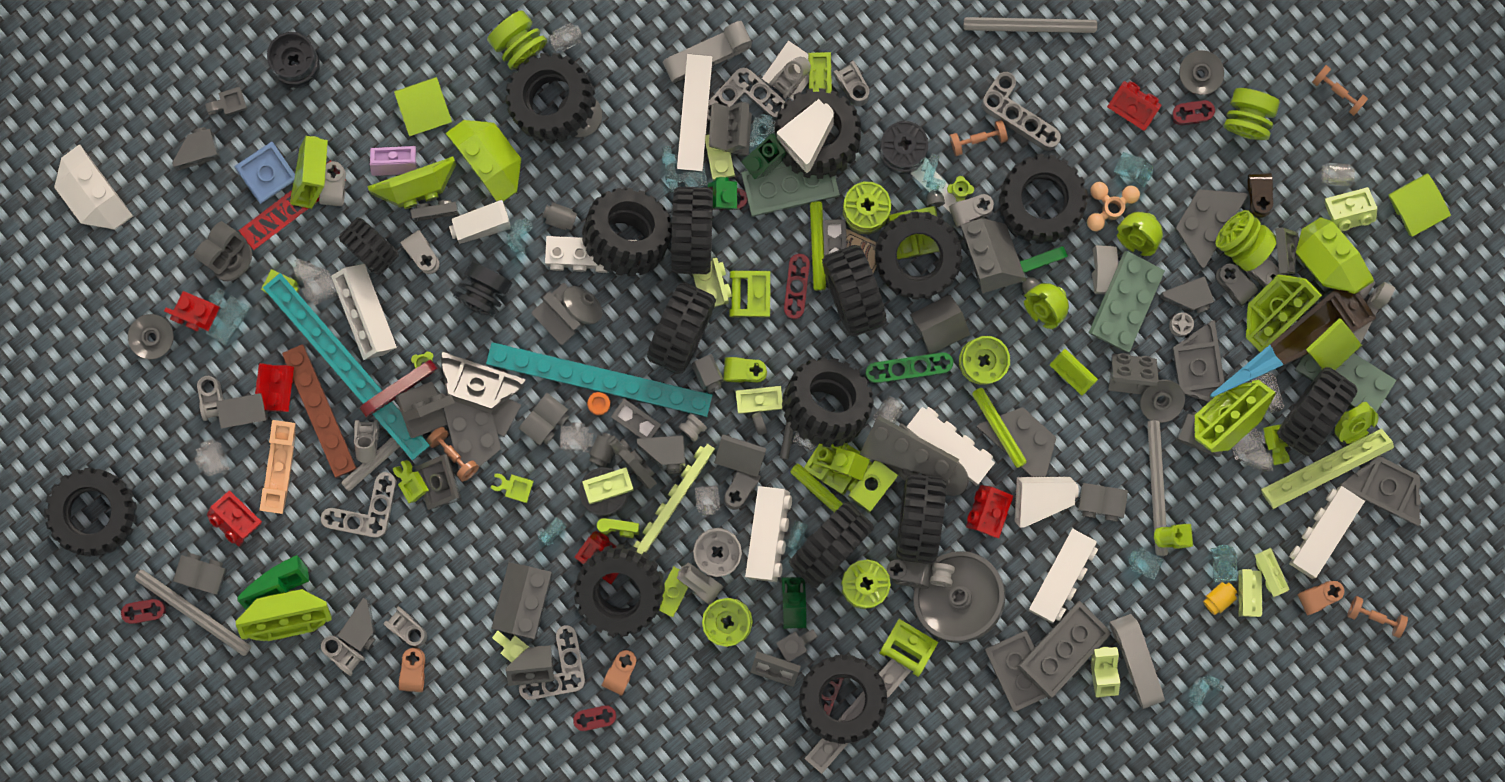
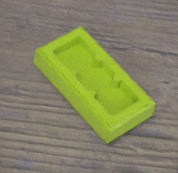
[808,52,832,93]
[1049,349,1098,396]
[659,566,689,617]

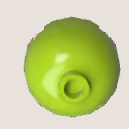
[1116,212,1163,256]
[1024,283,1069,329]

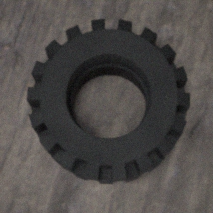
[339,217,399,276]

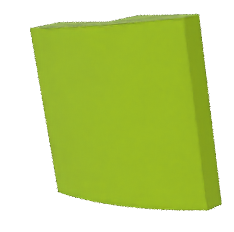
[394,77,452,136]
[1388,174,1451,237]
[889,206,939,260]
[1306,318,1362,370]
[804,443,868,496]

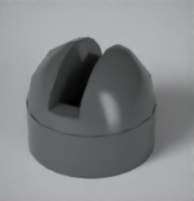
[926,190,945,208]
[1022,277,1041,294]

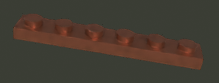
[282,344,357,478]

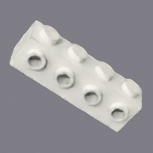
[545,236,637,273]
[331,264,397,360]
[907,407,995,486]
[745,486,792,582]
[1289,486,1365,579]
[1029,529,1098,624]

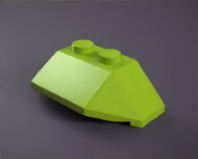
[446,120,521,202]
[367,156,457,209]
[1296,217,1374,294]
[1246,274,1322,352]
[1195,380,1276,452]
[235,589,332,641]

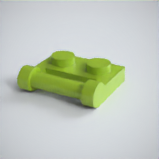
[729,271,770,318]
[597,518,640,538]
[879,619,938,677]

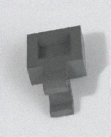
[205,87,248,116]
[776,629,818,662]

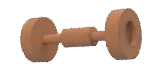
[1312,65,1368,116]
[949,120,1008,156]
[426,427,479,482]
[1347,596,1408,638]

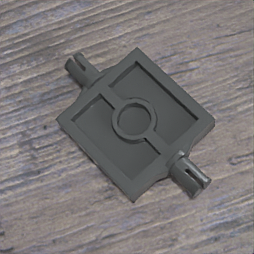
[607,435,657,489]

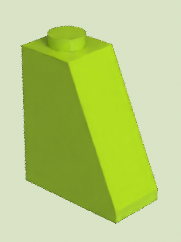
[290,136,328,209]

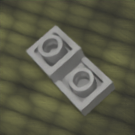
[1092,245,1118,294]

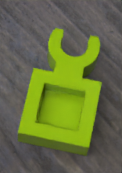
[1263,425,1290,465]
[393,460,429,503]
[491,474,534,503]

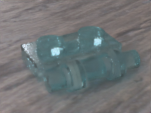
[662,145,708,192]
[199,288,251,346]

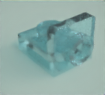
[1211,545,1237,582]
[1128,547,1164,580]

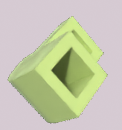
[1091,647,1120,697]

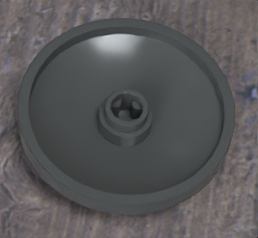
[914,551,1006,643]

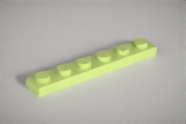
[1261,429,1394,509]
[633,444,715,554]

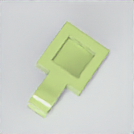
[492,631,529,662]

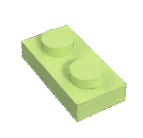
[705,135,735,181]
[736,386,783,414]
[582,468,634,504]
[1255,548,1290,597]

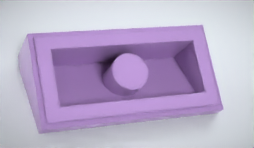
[370,146,417,176]

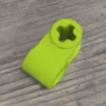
[723,357,767,383]
[1154,524,1193,549]

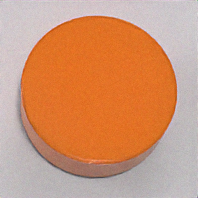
[587,392,610,416]

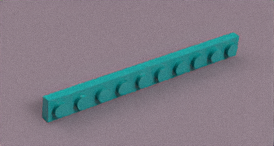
[263,273,430,460]
[486,342,712,418]

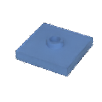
[234,142,295,204]

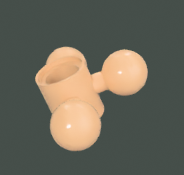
[1087,182,1140,231]

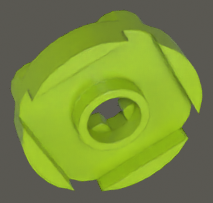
[1334,402,1379,444]

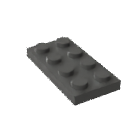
[1017,601,1112,699]

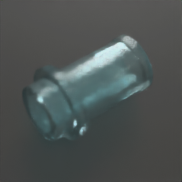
[538,517,567,547]
[785,520,809,551]

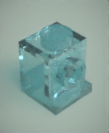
[749,114,775,148]

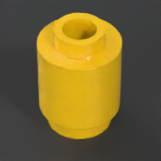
[1203,582,1237,615]

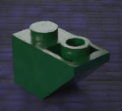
[741,133,787,179]
[782,577,807,629]

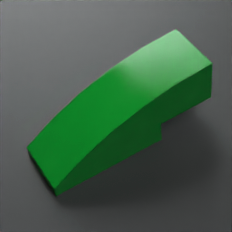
[237,555,309,610]

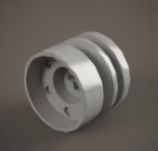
[693,528,742,577]

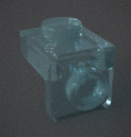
[1114,152,1153,187]
[921,153,946,190]
[506,217,533,255]
[1188,675,1224,706]

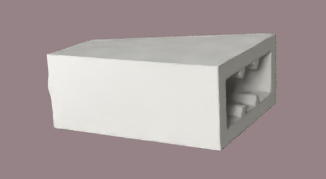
[777,99,834,173]
[449,200,512,244]
[1015,477,1079,527]

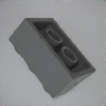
[961,218,1026,293]
[637,436,686,474]
[491,562,553,640]

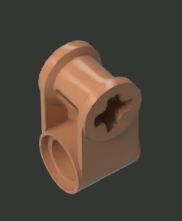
[1297,581,1344,615]
[399,648,425,692]
[601,650,636,696]

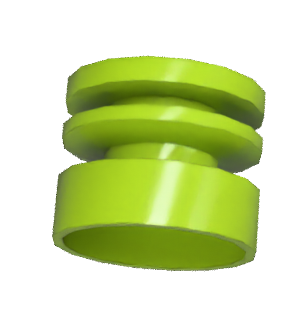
[487,10,548,70]
[1223,88,1280,140]
[843,182,891,234]
[1215,210,1276,271]
[959,336,1010,385]
[841,559,891,609]
[702,598,753,647]

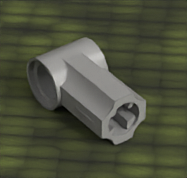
[677,563,723,605]

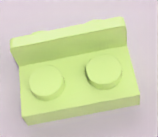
[1325,188,1377,231]
[693,258,732,307]
[1238,569,1262,617]

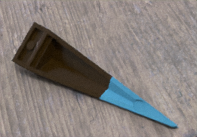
[1210,289,1376,398]

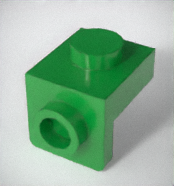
[708,177,737,210]

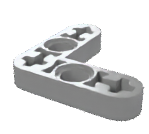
[707,68,785,122]
[1353,282,1395,343]
[321,472,397,538]
[519,625,585,700]

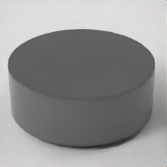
[751,412,767,436]

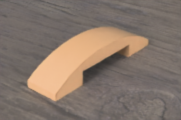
[260,420,296,514]

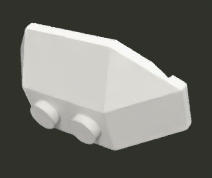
[54,145,133,230]

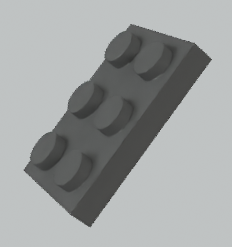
[984,630,1047,712]

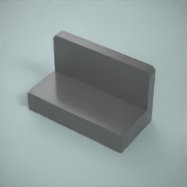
[216,393,269,428]

